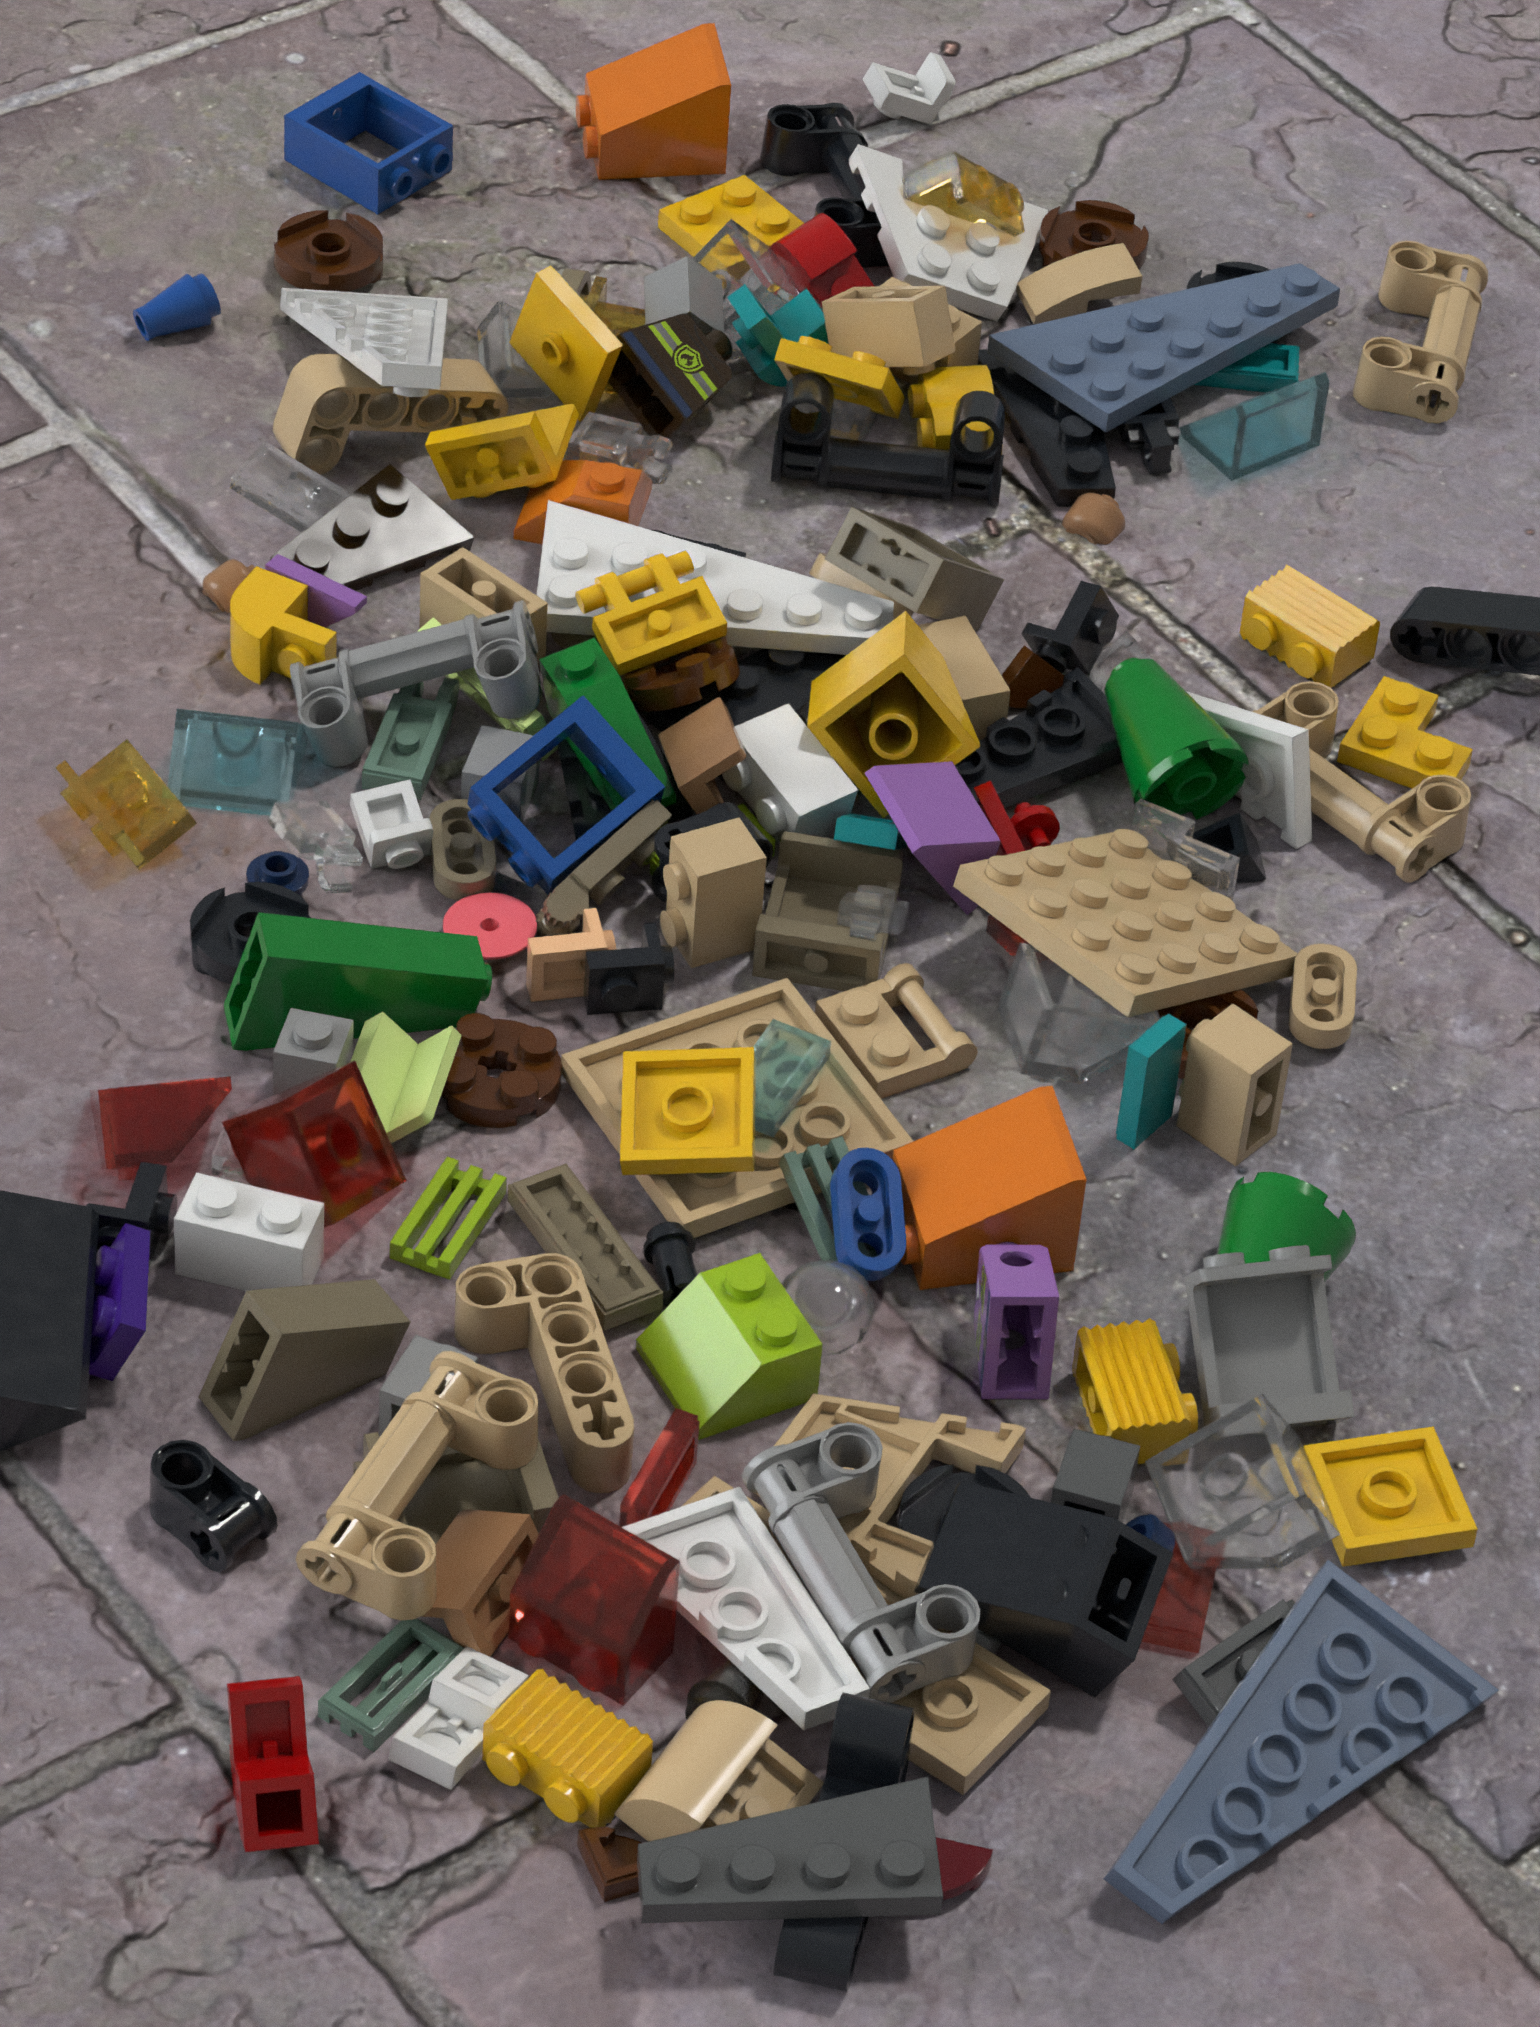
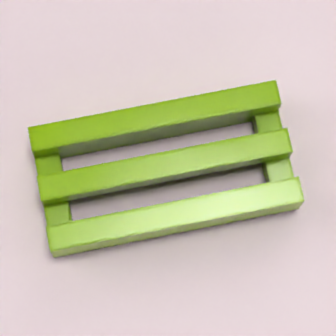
[389,1156,507,1280]

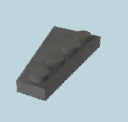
[637,1777,943,1923]

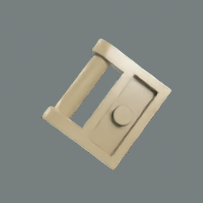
[815,963,978,1099]

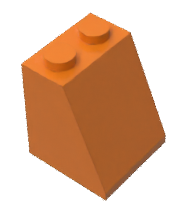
[576,23,731,180]
[893,1085,1087,1290]

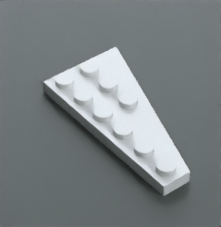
[280,288,448,397]
[536,500,894,655]

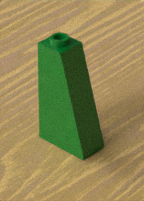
[223,912,492,1051]

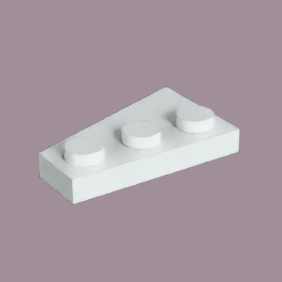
[1186,691,1312,849]

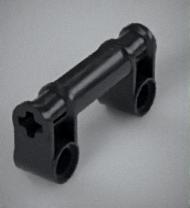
[760,102,890,267]
[771,372,1005,506]

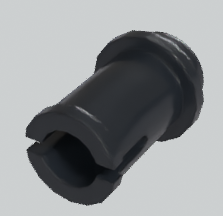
[643,1222,698,1307]

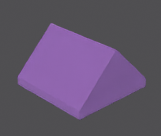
[865,761,1001,915]

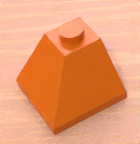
[513,460,652,545]

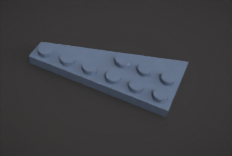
[1103,1560,1499,1924]

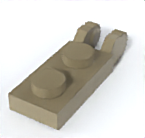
[535,800,672,937]

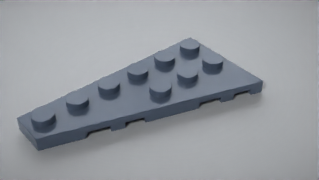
[987,263,1340,432]

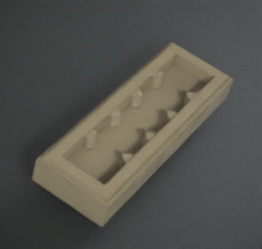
[508,1163,663,1331]

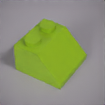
[636,1253,823,1441]

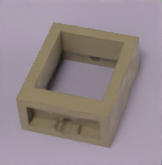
[825,507,1005,631]

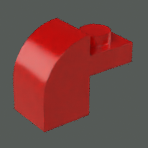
[769,213,875,308]
[227,1676,319,1852]

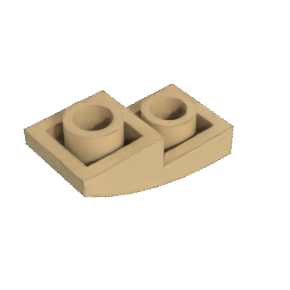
[1016,243,1143,324]

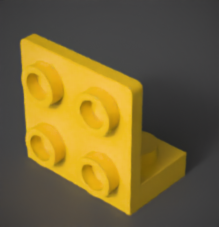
[425,404,579,500]

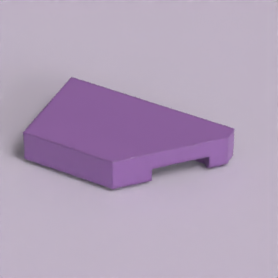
[265,554,367,628]

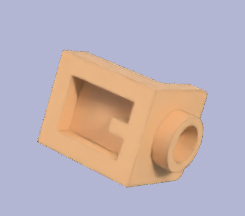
[526,908,616,1002]

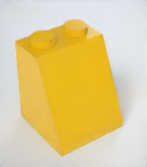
[807,611,980,818]

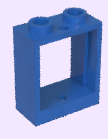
[284,72,453,215]
[467,695,665,895]

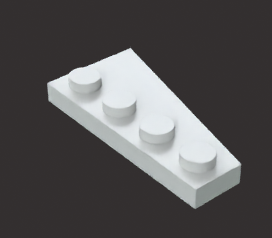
[612,1487,870,1730]

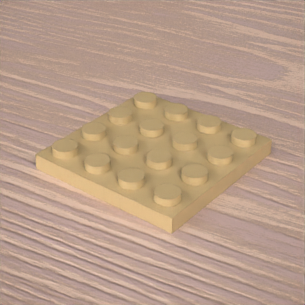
[953,829,1297,1017]
[561,978,913,1238]

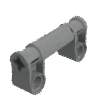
[290,600,543,767]
[742,1422,980,1703]

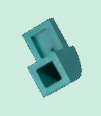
[727,284,829,387]

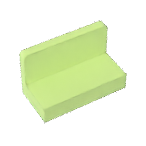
[333,1012,462,1151]

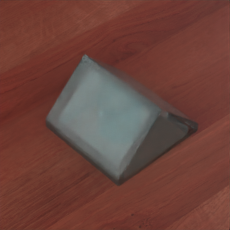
[1179,372,1330,481]
[166,709,308,818]

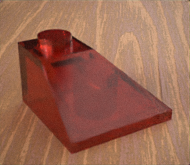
[222,1061,407,1228]
[89,1076,232,1181]

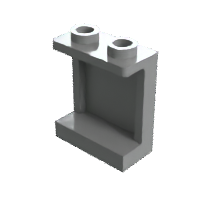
[1184,1245,1355,1438]

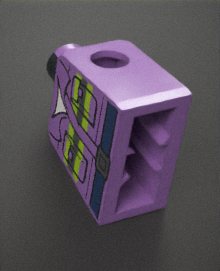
[974,1242,1059,1399]

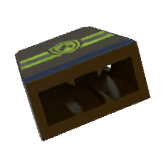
[608,314,733,448]

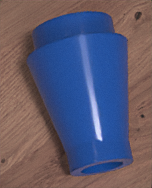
[133,273,221,341]

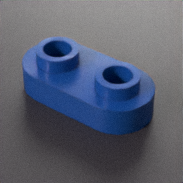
[830,1147,906,1281]

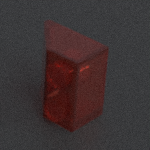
[508,1494,680,1706]

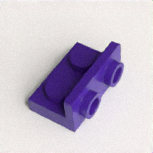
[89,1223,150,1381]

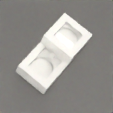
[388,1646,529,1790]

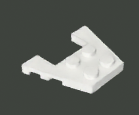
[849,144,1048,322]

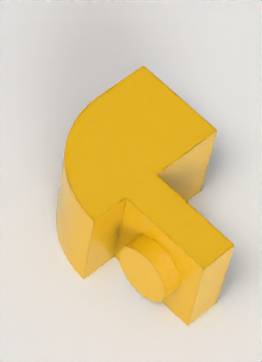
[230,566,337,685]

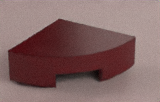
[936,1837,993,1902]

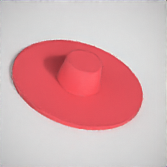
[443,892,537,960]

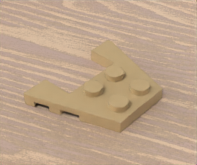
[755,1393,1026,1599]

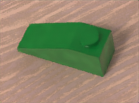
[539,638,676,811]

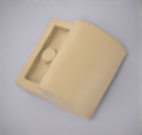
[614,1700,824,1842]

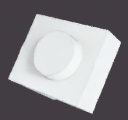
[863,52,956,125]
[350,779,433,869]

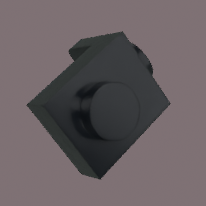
[1021,581,1119,675]
[583,923,675,1015]
[86,1161,177,1267]

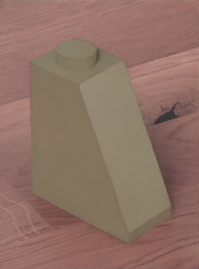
[198,1279,411,1441]

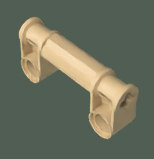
[1353,240,1488,424]
[1252,681,1471,883]
[296,1351,538,1620]

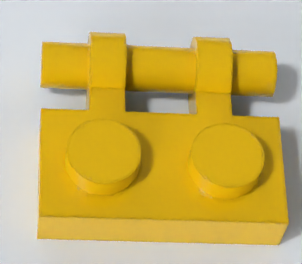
[575,550,727,676]

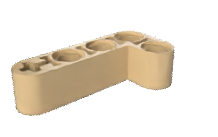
[273,354,509,477]
[454,1253,634,1493]

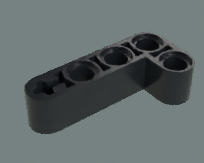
[1390,586,1540,676]
[773,1692,915,1992]

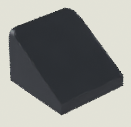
[1184,812,1266,884]

